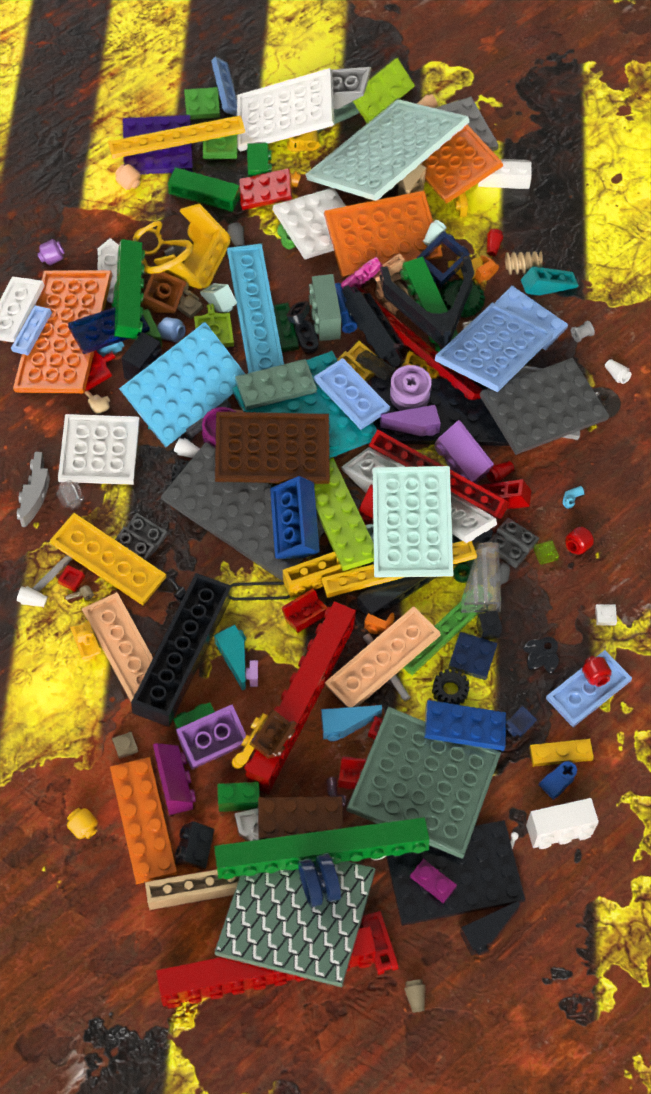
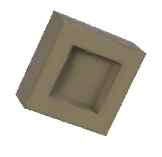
[112,732,138,759]

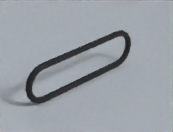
[231,582,290,601]

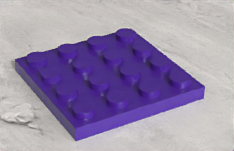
[123,115,193,174]

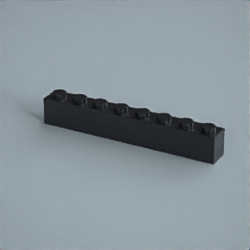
[357,529,493,617]

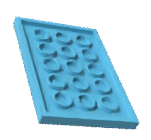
[119,322,245,447]

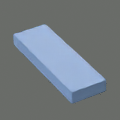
[11,305,52,355]

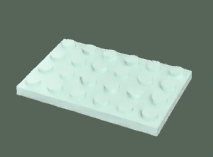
[373,466,453,578]

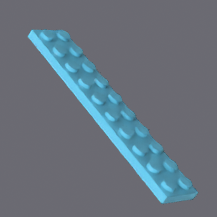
[227,244,284,373]

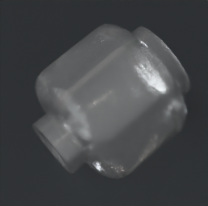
[56,480,84,510]

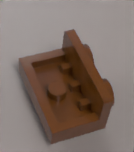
[249,710,297,759]

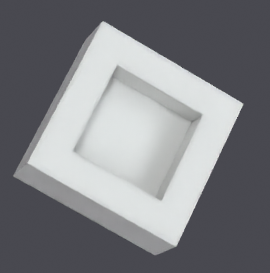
[595,604,617,625]

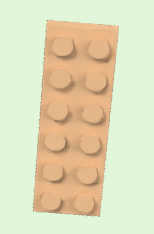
[82,593,153,702]
[325,607,441,708]

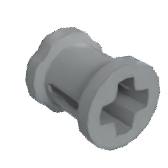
[571,321,595,342]

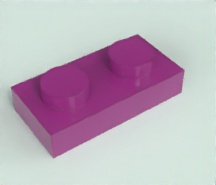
[410,859,457,903]

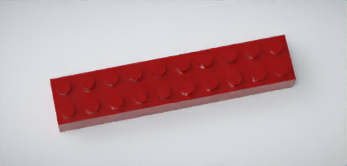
[244,601,356,794]
[156,926,376,1008]

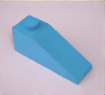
[321,705,382,741]

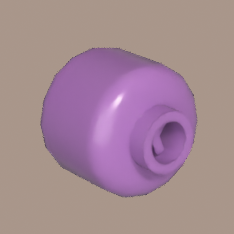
[37,239,65,265]

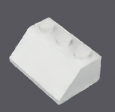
[478,159,531,189]

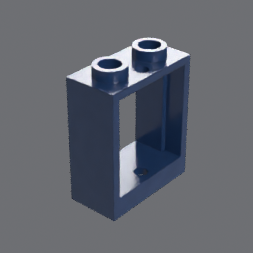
[417,231,470,289]

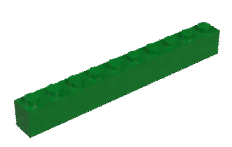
[214,817,430,879]

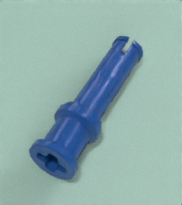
[335,283,357,333]

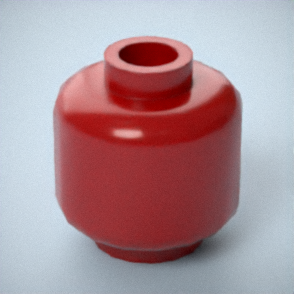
[565,526,594,555]
[582,656,612,687]

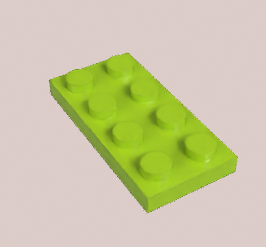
[353,58,415,123]

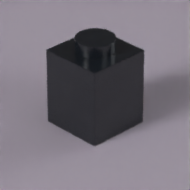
[476,611,502,640]

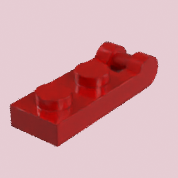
[361,911,399,975]

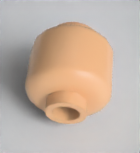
[115,164,141,190]

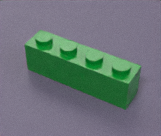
[168,168,240,212]

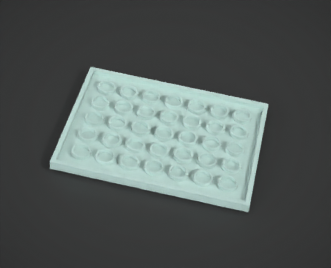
[305,99,469,201]

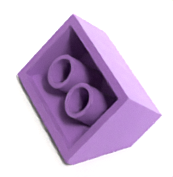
[434,420,494,483]
[176,705,246,770]

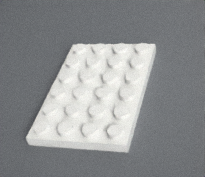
[237,68,334,151]

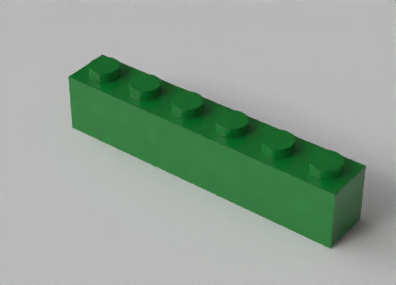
[114,239,145,339]
[400,256,458,352]

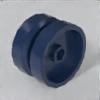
[298,853,341,908]

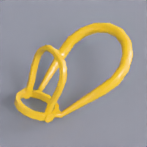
[133,221,194,274]

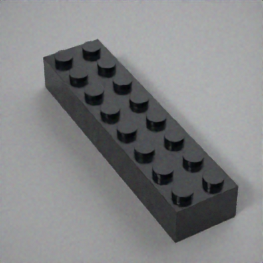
[131,573,232,727]

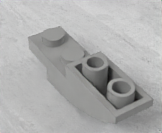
[17,452,50,527]

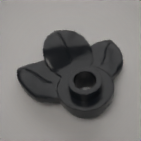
[523,637,559,674]

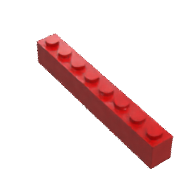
[369,429,510,519]

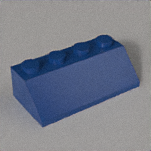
[270,476,320,559]

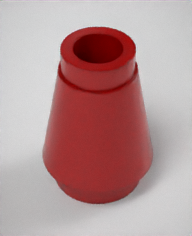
[486,229,504,256]
[486,461,514,483]

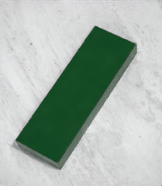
[273,303,299,352]

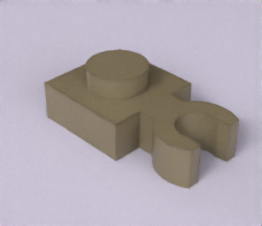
[177,293,203,319]

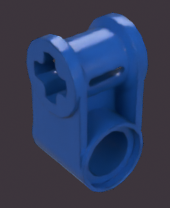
[539,761,577,800]

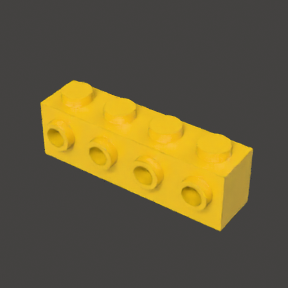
[282,552,362,597]

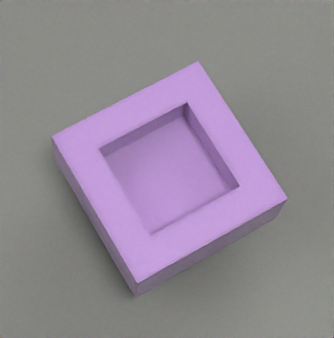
[246,660,258,687]

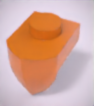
[475,255,499,284]
[364,612,394,635]

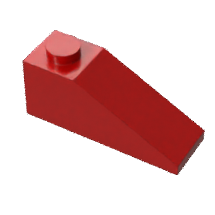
[471,479,532,509]

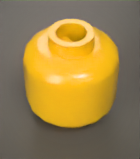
[67,808,98,839]

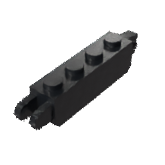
[342,285,405,368]

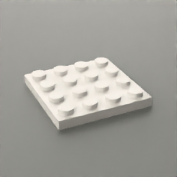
[272,188,346,260]
[58,414,140,485]

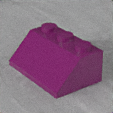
[153,743,196,815]

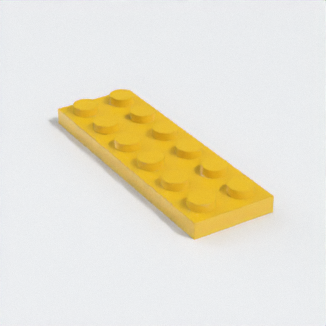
[50,513,166,606]

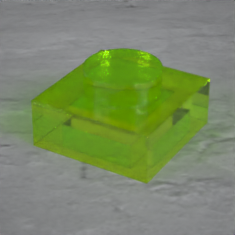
[534,540,559,565]

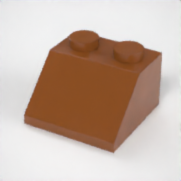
[140,272,186,313]

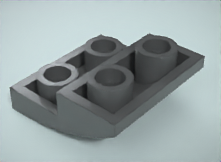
[115,513,169,561]
[485,518,539,569]

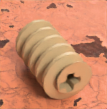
[505,252,542,275]

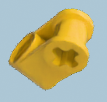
[287,130,320,152]

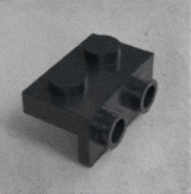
[175,821,214,870]

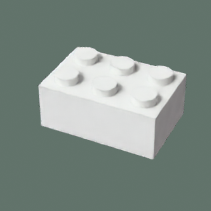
[526,798,599,849]

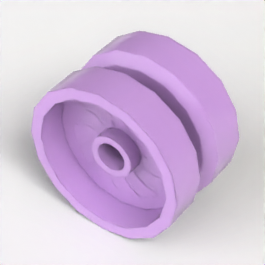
[390,365,431,411]

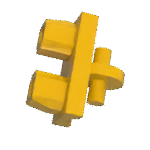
[70,621,101,660]

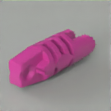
[341,257,383,288]

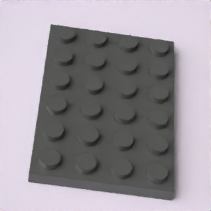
[479,358,609,455]

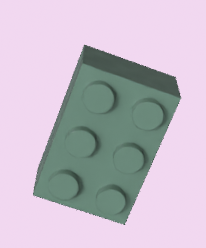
[309,274,341,341]

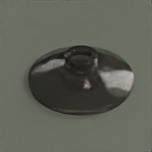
[593,387,621,419]

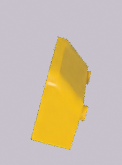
[153,203,230,289]

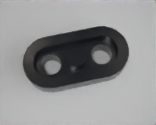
[287,301,311,325]
[295,320,319,353]

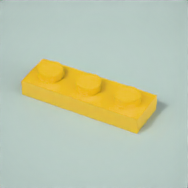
[530,739,594,767]

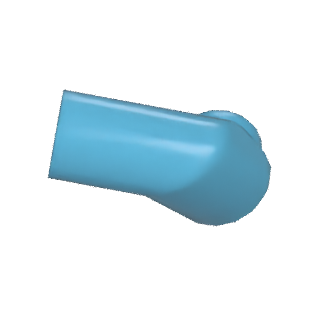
[562,486,584,508]

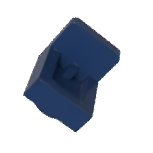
[506,706,537,738]

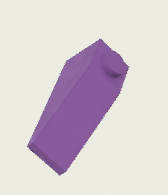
[380,405,441,436]

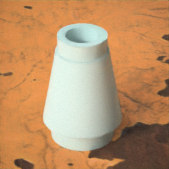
[423,220,447,246]

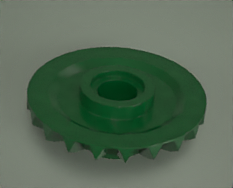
[439,278,485,318]

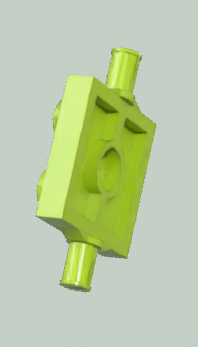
[194,304,234,347]

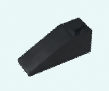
[460,901,520,956]

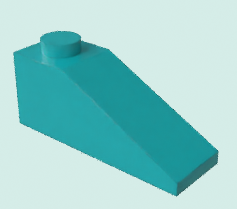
[521,266,579,295]
[214,625,246,691]

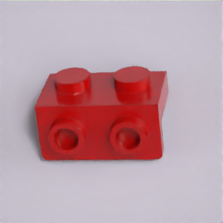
[281,589,327,633]
[338,757,367,789]

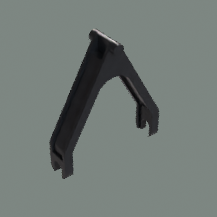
[379,256,474,350]

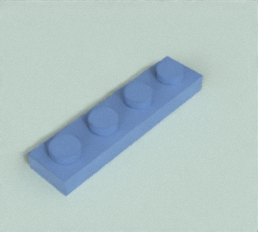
[211,57,237,116]

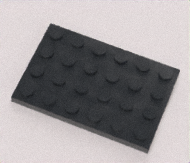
[386,820,525,926]

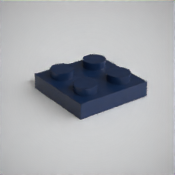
[448,632,498,680]

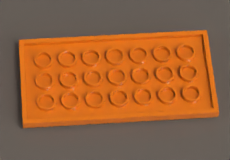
[13,270,113,393]

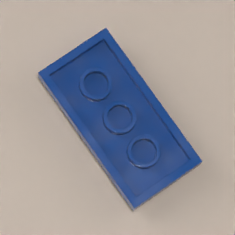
[424,700,506,751]

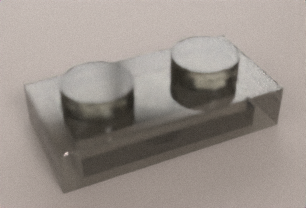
[355,350,396,380]

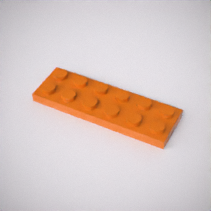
[110,757,177,885]

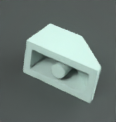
[200,283,237,313]

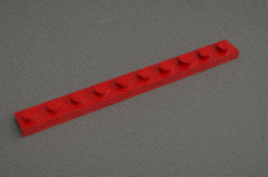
[358,288,483,400]

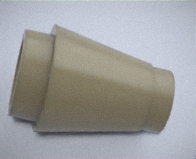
[404,979,425,1013]

